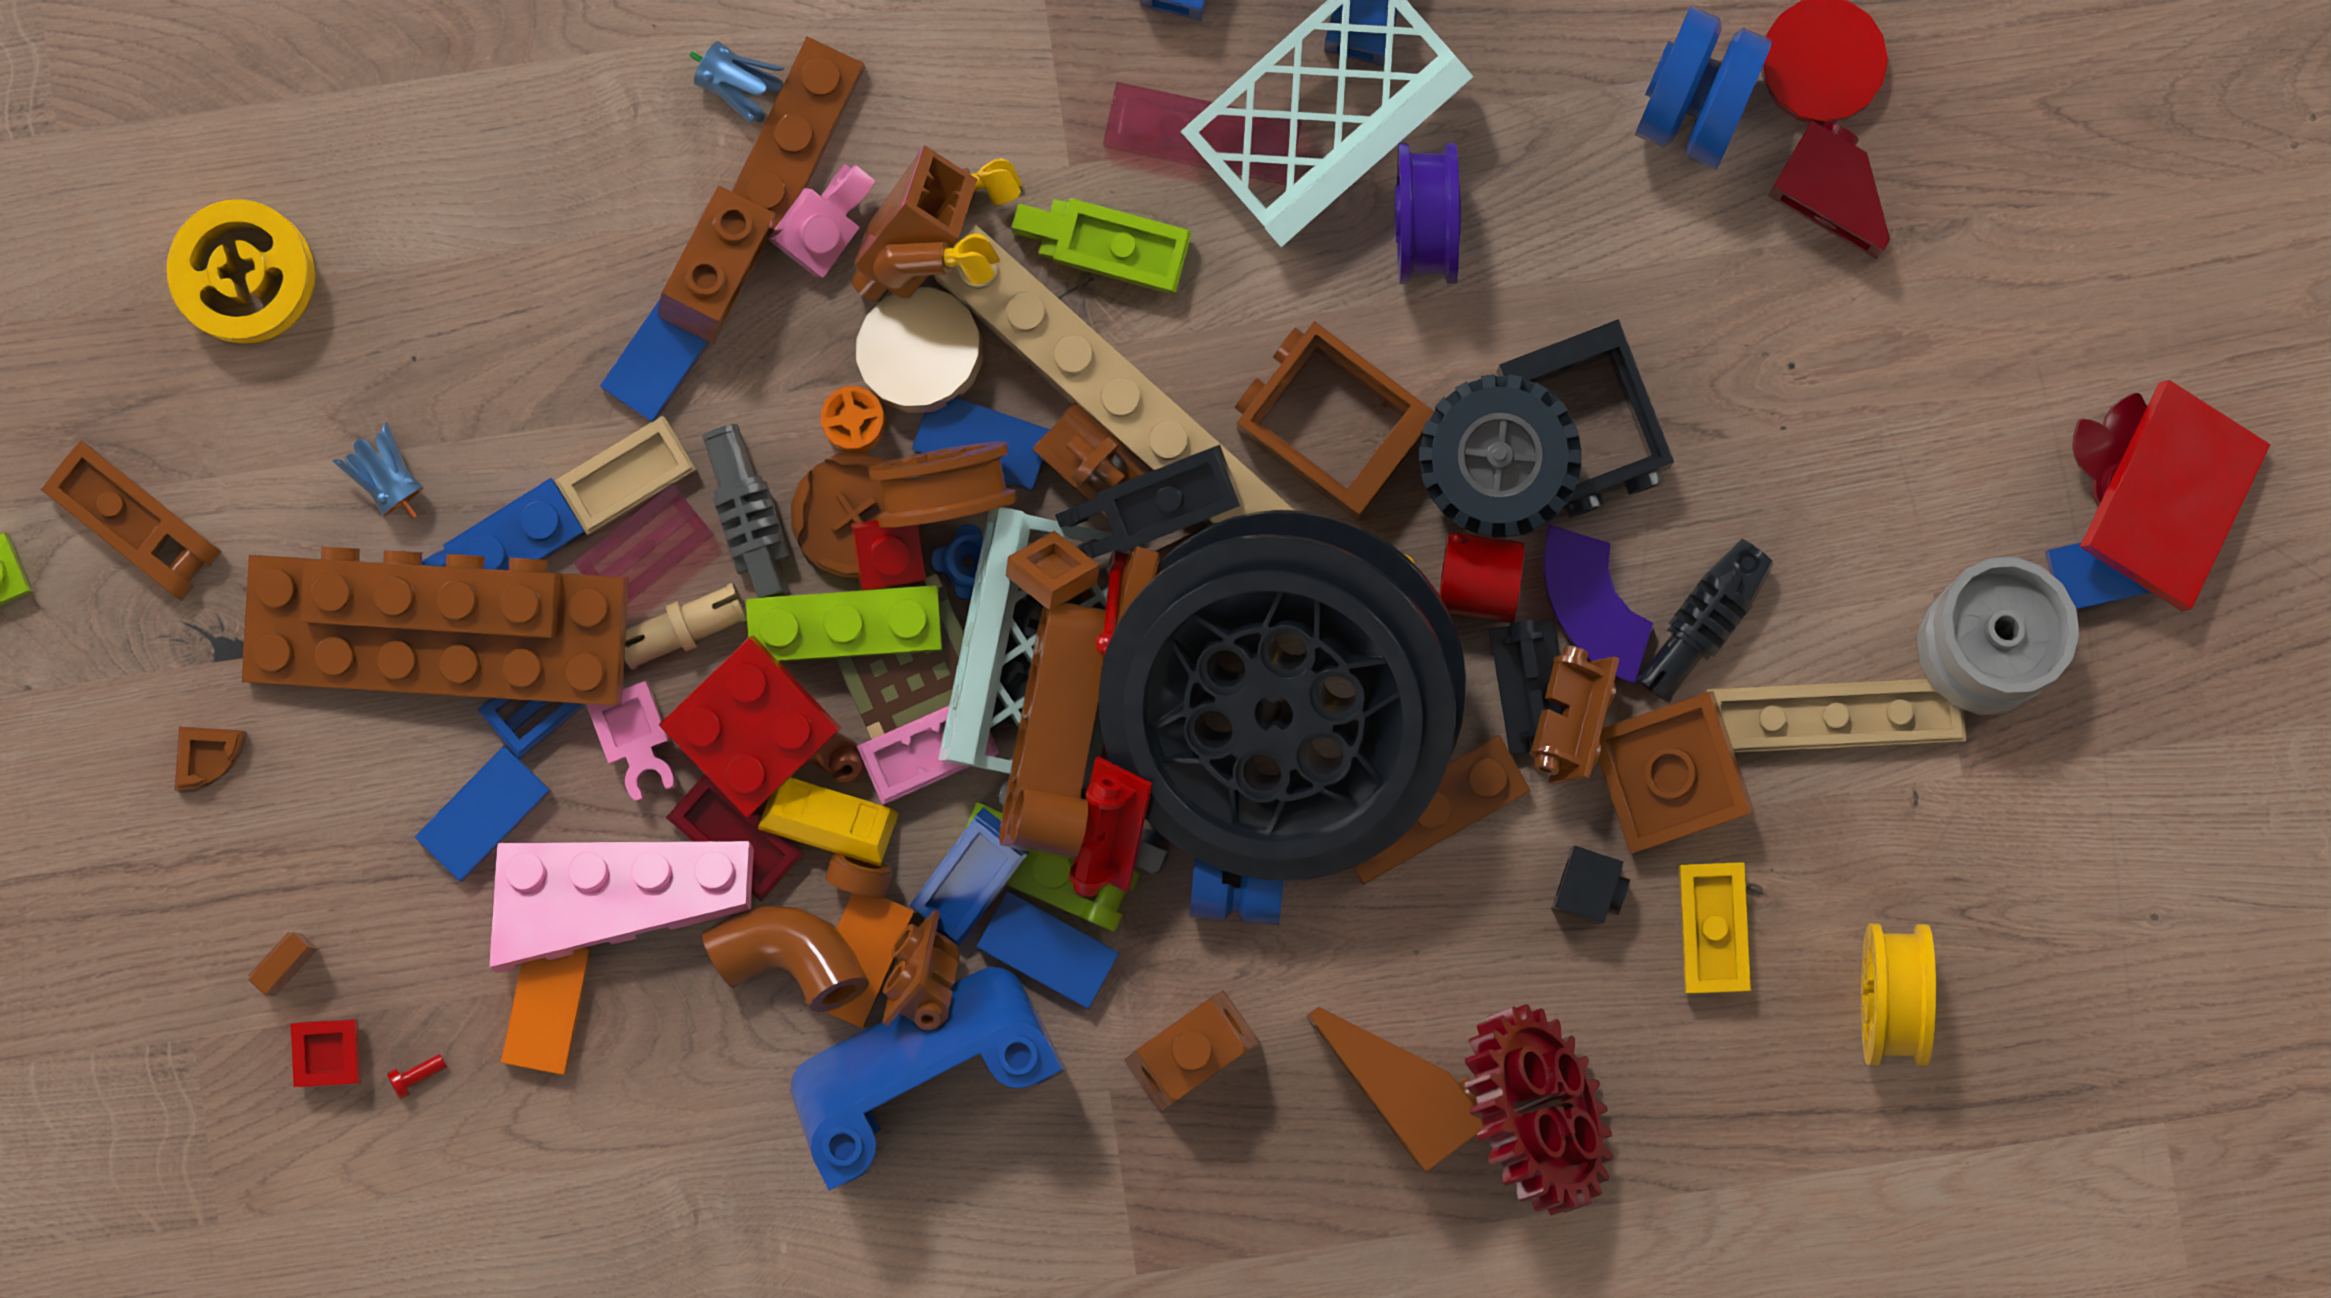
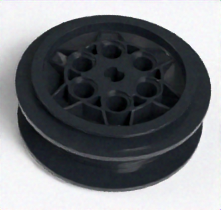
[1099,510,1467,881]

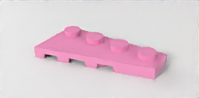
[489,841,754,974]

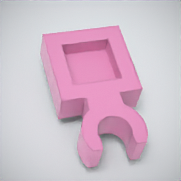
[586,681,677,802]

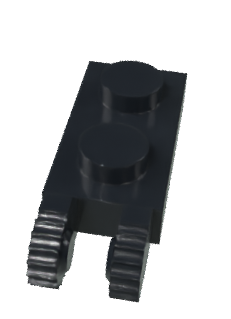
[1055,444,1243,559]

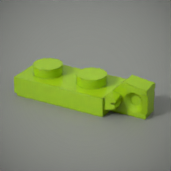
[1011,198,1192,296]

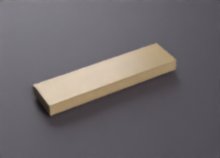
[1705,679,1966,753]

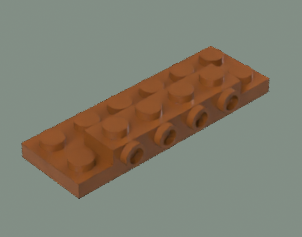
[242,546,629,706]

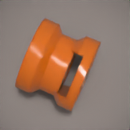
[820,386,886,453]

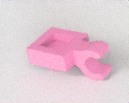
[768,164,875,278]

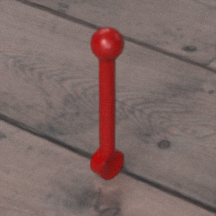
[1095,550,1127,656]

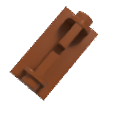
[1530,646,1620,785]
[882,909,960,1030]

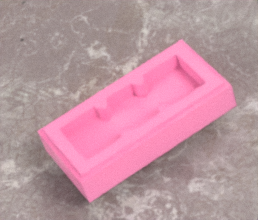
[857,706,1000,806]

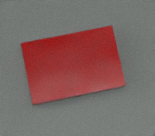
[2079,380,2271,611]

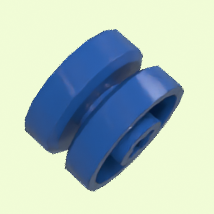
[1634,5,1773,170]

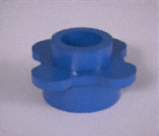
[930,524,984,600]

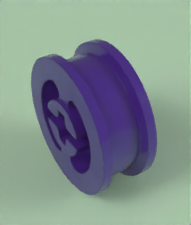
[1395,143,1461,284]

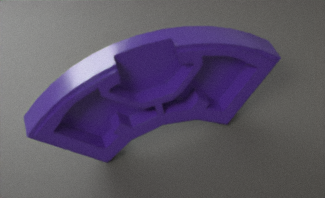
[1543,525,1653,685]

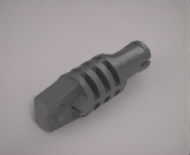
[702,424,791,598]

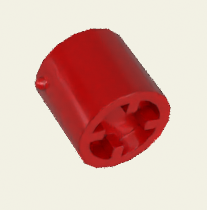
[1439,532,1525,623]

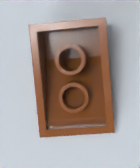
[1307,1007,1483,1172]

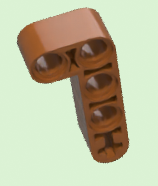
[999,602,1106,858]

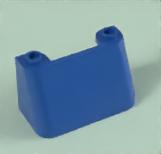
[790,967,1067,1191]

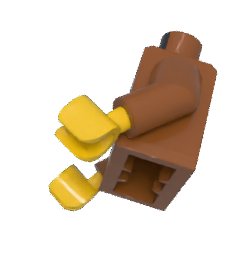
[851,145,1022,302]

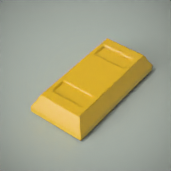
[758,778,899,866]

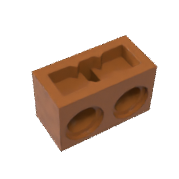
[657,185,776,344]

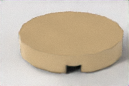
[856,287,983,413]

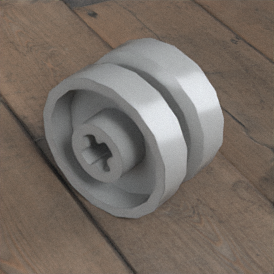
[1917,557,2080,715]

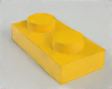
[1678,862,1751,994]

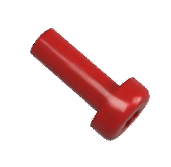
[387,1054,447,1099]

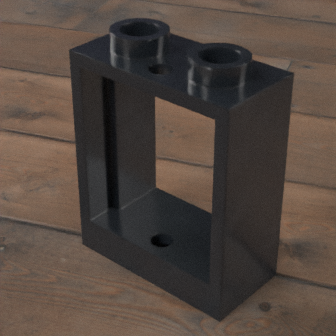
[1496,319,1674,518]

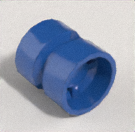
[1190,858,1283,925]

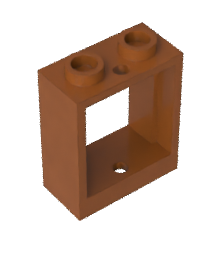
[1234,321,1434,521]

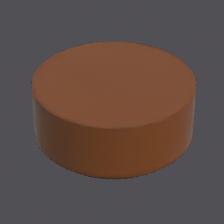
[825,853,893,898]

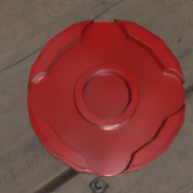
[1761,0,1888,125]

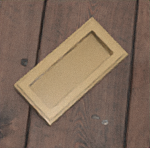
[555,415,698,537]

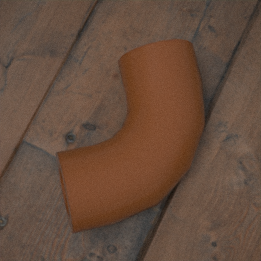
[701,905,869,1012]

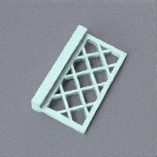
[1180,0,1474,247]
[938,507,1144,791]

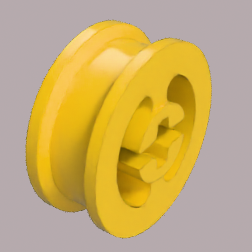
[166,199,316,345]
[1861,923,1936,1067]

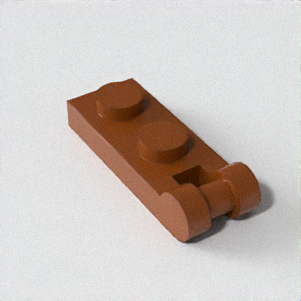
[40,440,222,601]

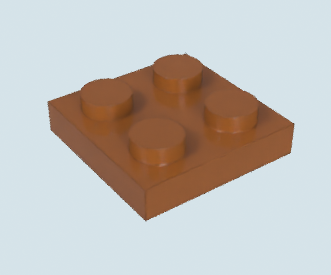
[1598,691,1755,854]

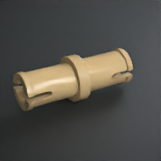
[624,582,747,670]

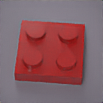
[659,635,842,818]

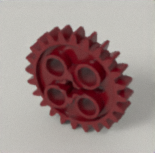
[1465,1004,1613,1216]

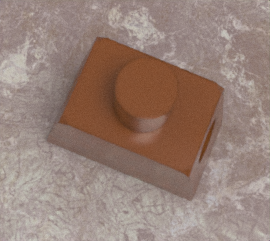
[1124,990,1260,1112]

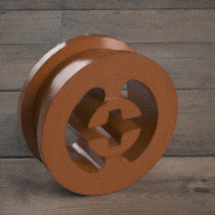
[868,441,1018,527]

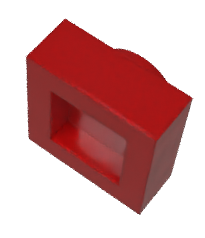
[851,520,926,591]
[290,1019,361,1087]

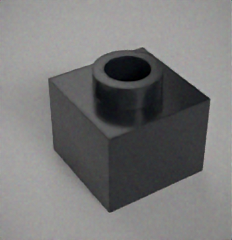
[1551,846,1630,925]

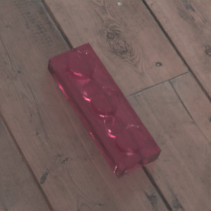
[1103,82,1302,186]

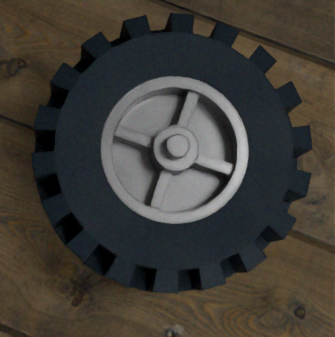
[1419,374,1582,538]

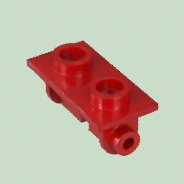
[1069,756,1153,897]

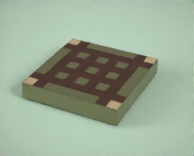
[835,573,964,740]

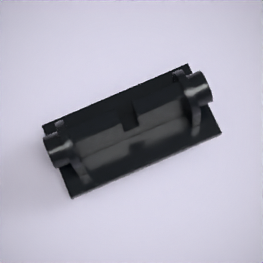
[1489,619,1564,755]

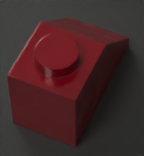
[1767,121,1890,260]

